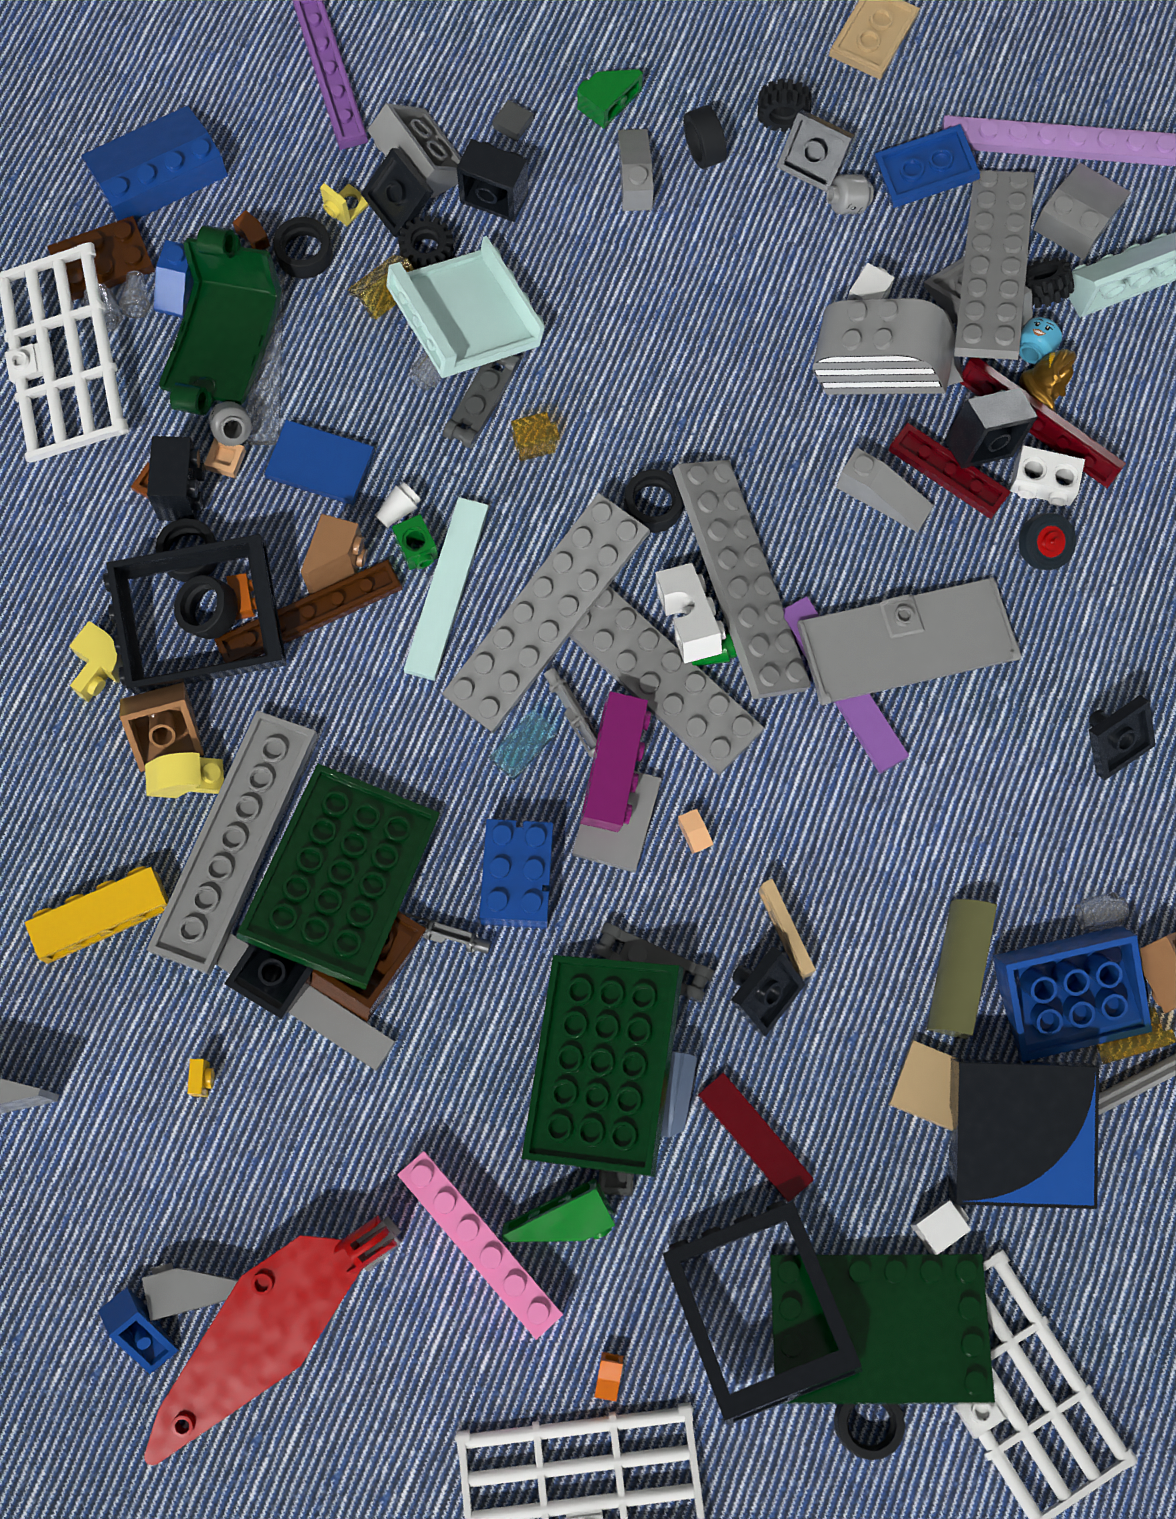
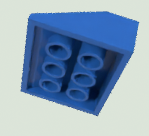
[81,105,228,221]
[993,926,1152,1062]

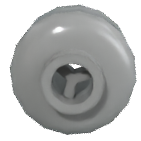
[826,174,873,215]
[209,401,252,446]

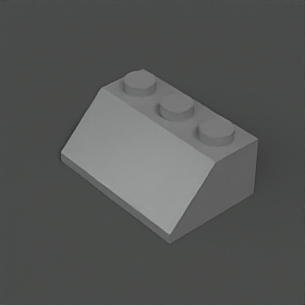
[367,103,461,198]

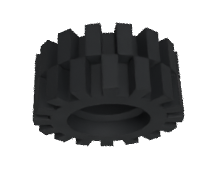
[757,79,812,132]
[398,215,454,271]
[1025,258,1075,308]

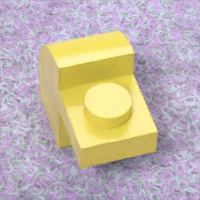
[69,621,123,702]
[145,752,224,798]

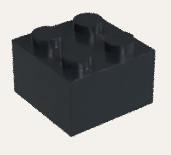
[456,139,529,223]
[945,388,1038,469]
[147,436,205,521]

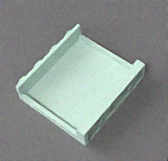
[386,236,545,378]

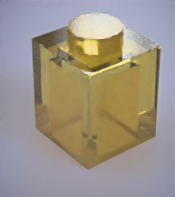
[511,412,560,462]

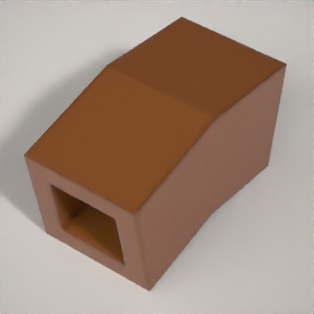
[233,210,270,250]

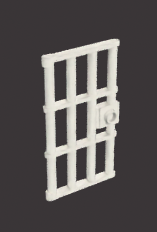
[0,242,129,462]
[953,1249,1138,1519]
[455,1402,705,1519]

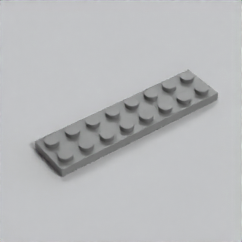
[954,170,1035,360]
[672,460,811,700]
[442,493,650,734]
[569,586,764,776]
[146,711,318,975]

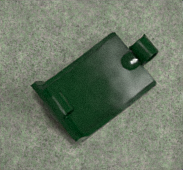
[159,225,281,416]

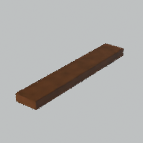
[214,559,403,663]

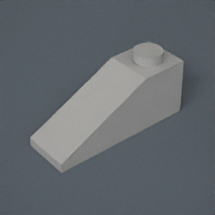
[618,129,654,211]
[836,448,934,533]
[142,1263,238,1321]

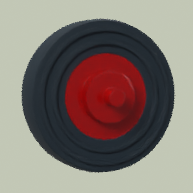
[1019,513,1076,570]

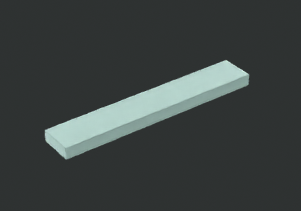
[404,497,489,681]

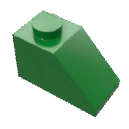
[577,69,643,129]

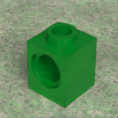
[392,514,438,570]

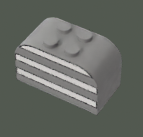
[813,298,956,395]

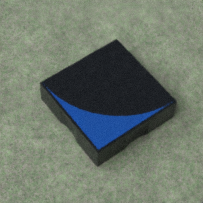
[948,1058,1099,1209]

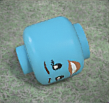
[1019,317,1062,364]

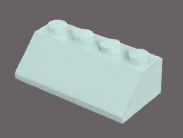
[1069,232,1176,318]

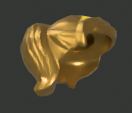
[1019,349,1077,413]

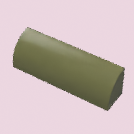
[926,899,997,1039]

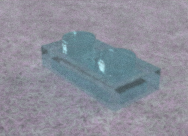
[489,710,557,780]

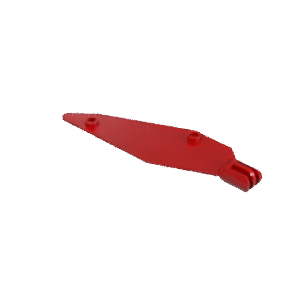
[144,1215,398,1466]

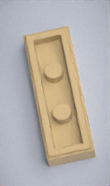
[758,879,816,980]

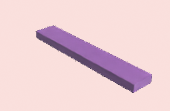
[292,0,368,150]
[783,596,909,774]

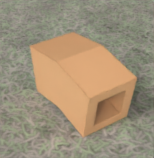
[678,809,714,854]

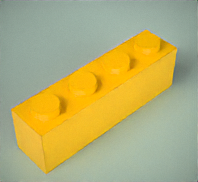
[24,866,169,964]

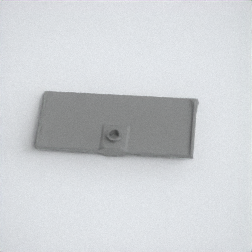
[797,578,1021,705]

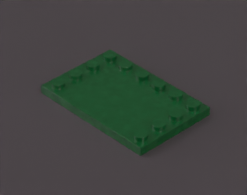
[236,763,440,990]
[521,955,684,1177]
[770,1254,995,1404]

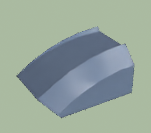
[661,1051,697,1138]

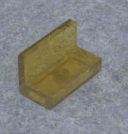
[348,255,414,320]
[1097,1007,1176,1065]

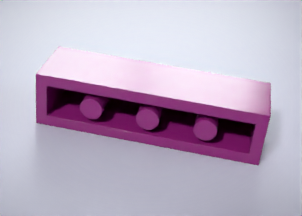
[579,691,651,832]

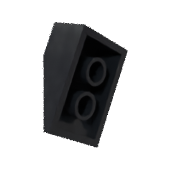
[224,944,314,1020]

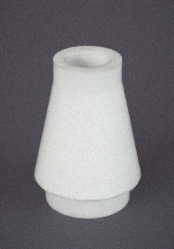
[375,482,421,529]

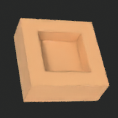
[204,438,246,478]

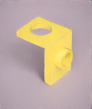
[320,183,369,226]

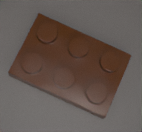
[47,216,155,301]

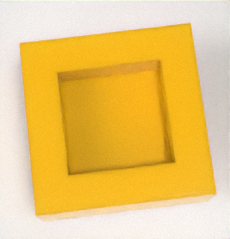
[187,1059,215,1097]

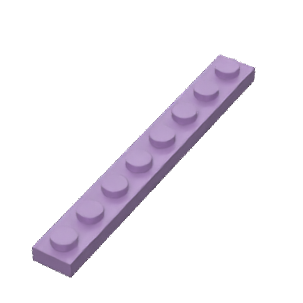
[942,115,1176,166]

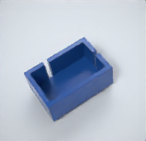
[479,819,554,929]

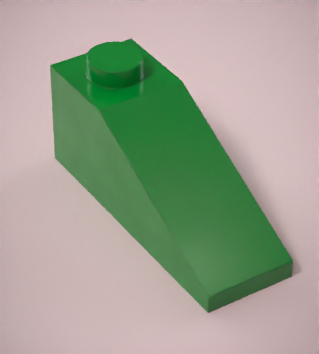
[502,1178,615,1242]

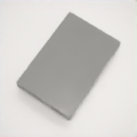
[572,771,662,873]

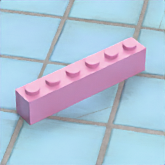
[397,1151,563,1340]

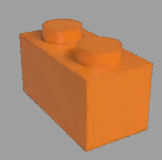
[226,573,257,620]

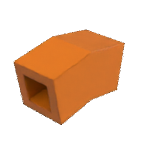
[594,1352,624,1401]

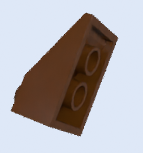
[311,912,426,1022]

